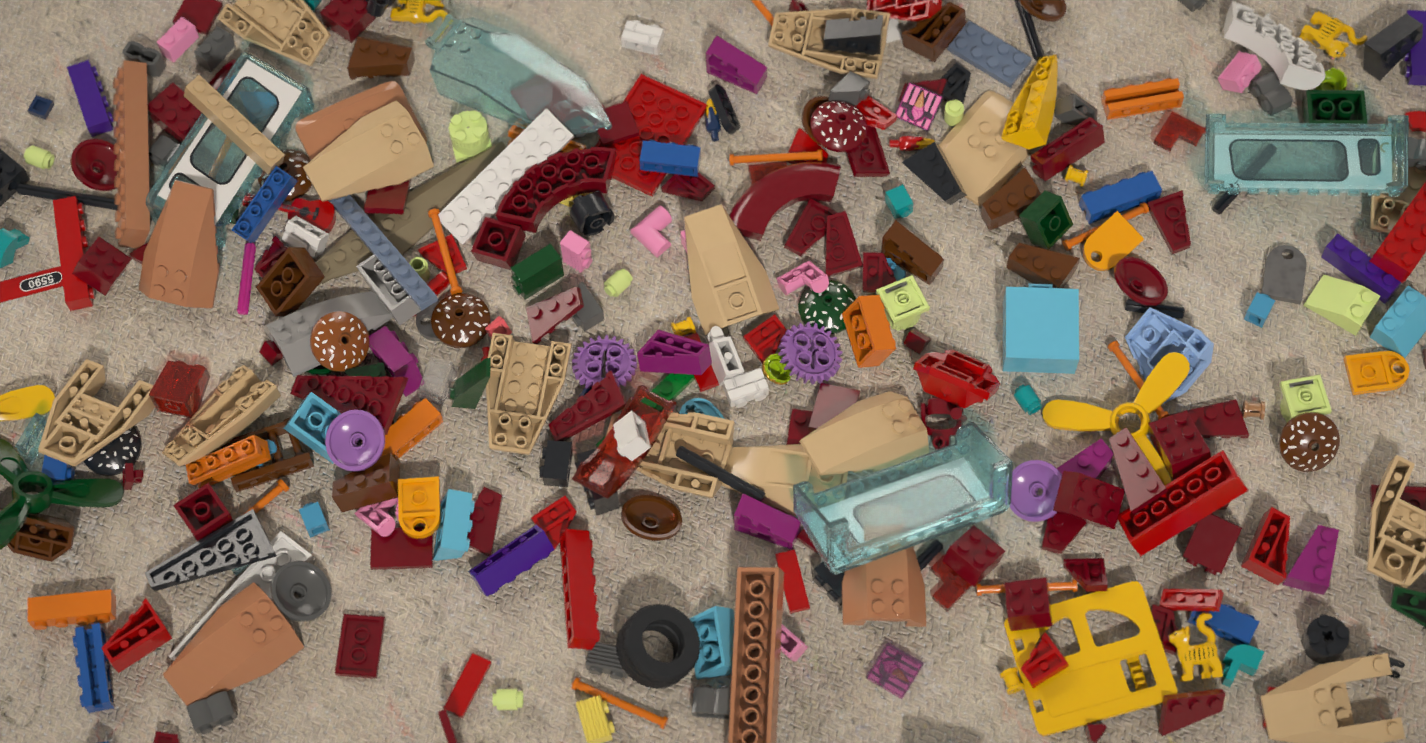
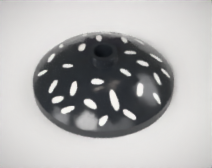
[84,426,142,476]

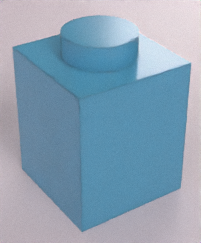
[1244,292,1275,328]
[299,502,329,538]

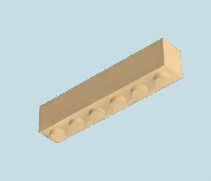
[184,75,285,175]

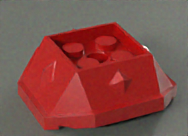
[913,350,1000,409]

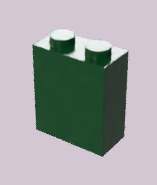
[510,243,564,300]

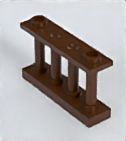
[221,418,314,493]

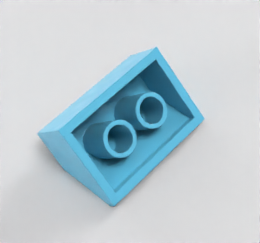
[1370,285,1426,358]
[433,489,475,561]
[690,606,735,680]

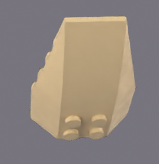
[303,100,434,202]
[800,391,930,475]
[601,412,735,498]

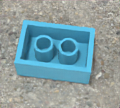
[283,392,341,464]

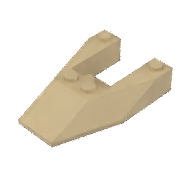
[38,359,159,467]
[1367,455,1426,589]
[1260,653,1406,743]

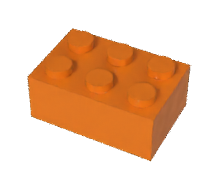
[842,295,896,368]

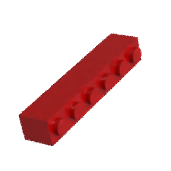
[53,196,96,311]
[560,528,600,650]

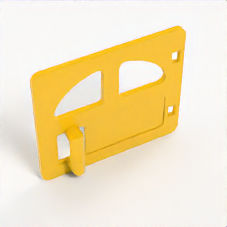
[1004,581,1177,736]

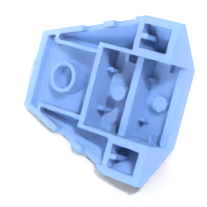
[1125,307,1214,405]

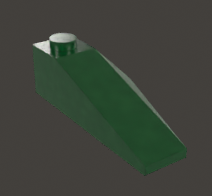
[448,358,491,409]

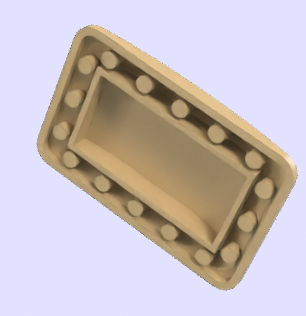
[939,91,1035,206]

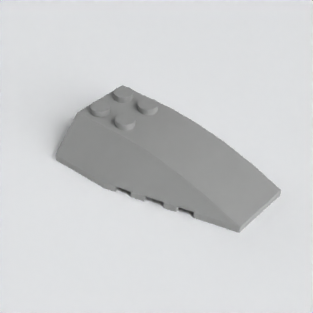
[263,291,393,377]

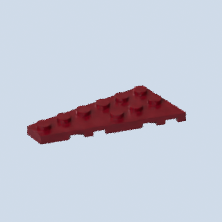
[290,375,409,435]

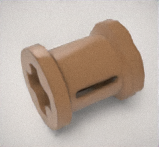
[1242,400,1265,420]

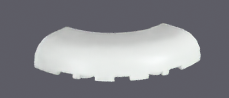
[1224,1,1326,90]

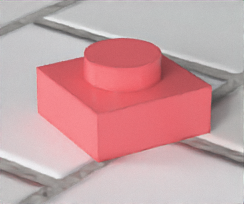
[485,316,512,339]

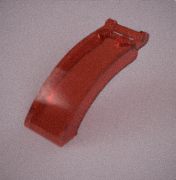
[572,384,677,499]

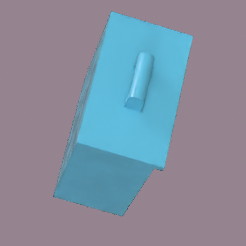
[1002,283,1079,374]

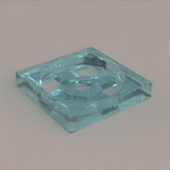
[15,413,47,465]

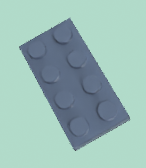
[948,21,1032,88]

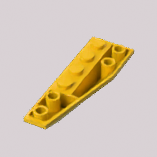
[1001,54,1057,149]

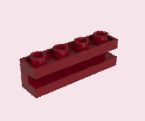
[1031,117,1105,182]

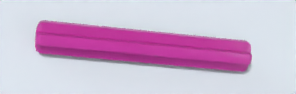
[237,243,256,315]

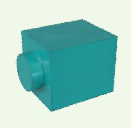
[885,185,914,220]

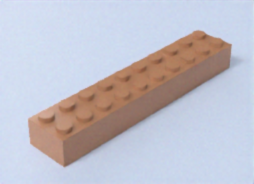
[113,60,150,248]
[728,567,784,743]

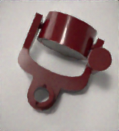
[921,398,967,453]

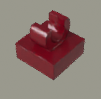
[122,463,144,490]

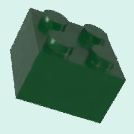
[1019,191,1073,250]

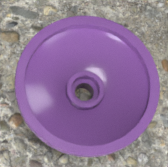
[325,410,385,471]
[1005,460,1062,522]

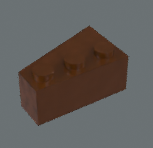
[902,2,966,62]
[347,37,415,80]
[980,167,1041,231]
[881,220,944,285]
[1006,243,1080,288]
[332,452,400,512]

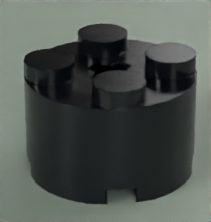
[569,191,615,236]
[1302,615,1350,664]

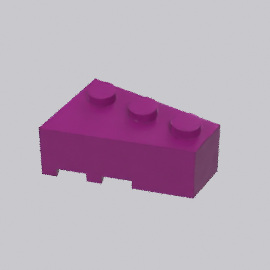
[706,35,767,94]
[369,326,425,397]
[1057,438,1114,480]
[734,494,801,550]

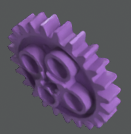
[778,322,843,385]
[572,335,637,389]

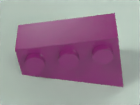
[637,330,712,375]
[1283,525,1339,595]

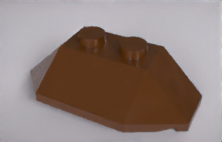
[0,510,75,562]

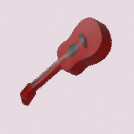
[242,194,336,234]

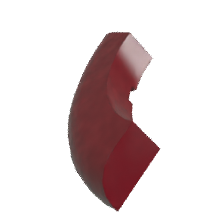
[496,147,616,233]
[729,162,841,241]

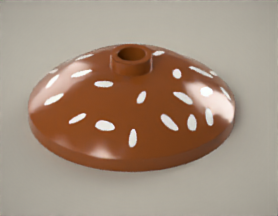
[310,311,369,372]

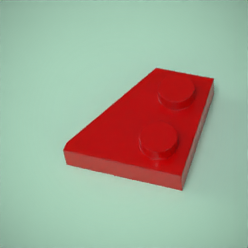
[855,95,898,130]
[786,128,829,164]
[417,234,467,274]
[743,314,787,364]
[531,496,577,550]
[1021,632,1069,688]

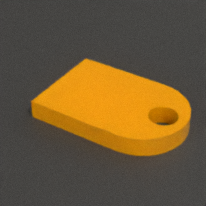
[1082,211,1144,271]
[1343,351,1410,395]
[398,476,441,538]

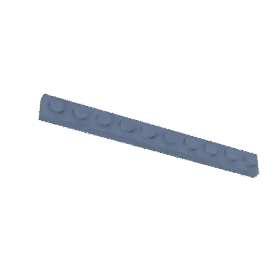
[328,195,438,311]

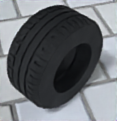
[616,604,700,689]

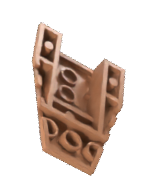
[138,180,219,308]
[842,505,927,627]
[163,582,304,706]

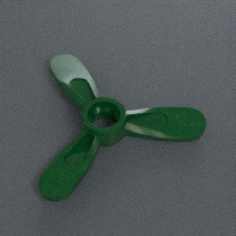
[0,438,124,550]

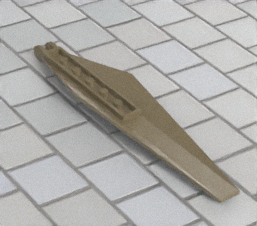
[316,141,506,286]

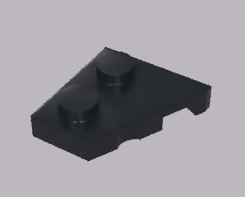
[941,62,971,104]

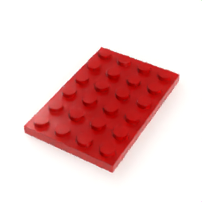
[594,74,708,197]

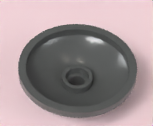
[270,561,331,622]

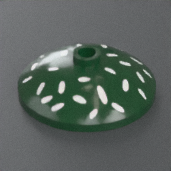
[798,280,856,334]

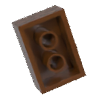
[256,247,325,317]

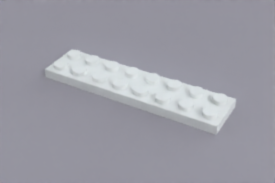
[438,108,574,245]
[169,531,313,661]

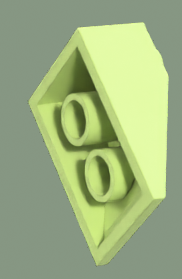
[1303,275,1380,336]

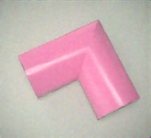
[630,206,672,258]
[776,261,829,295]
[354,498,398,537]

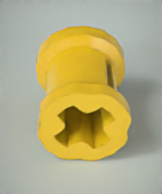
[1065,165,1089,187]
[671,316,696,336]
[999,667,1025,695]

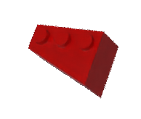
[1241,507,1290,586]
[101,598,172,673]

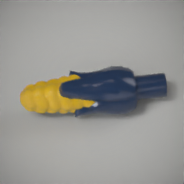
[705,99,721,142]

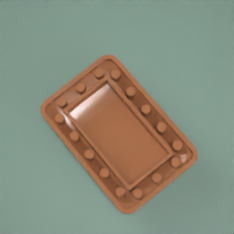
[295,81,427,161]

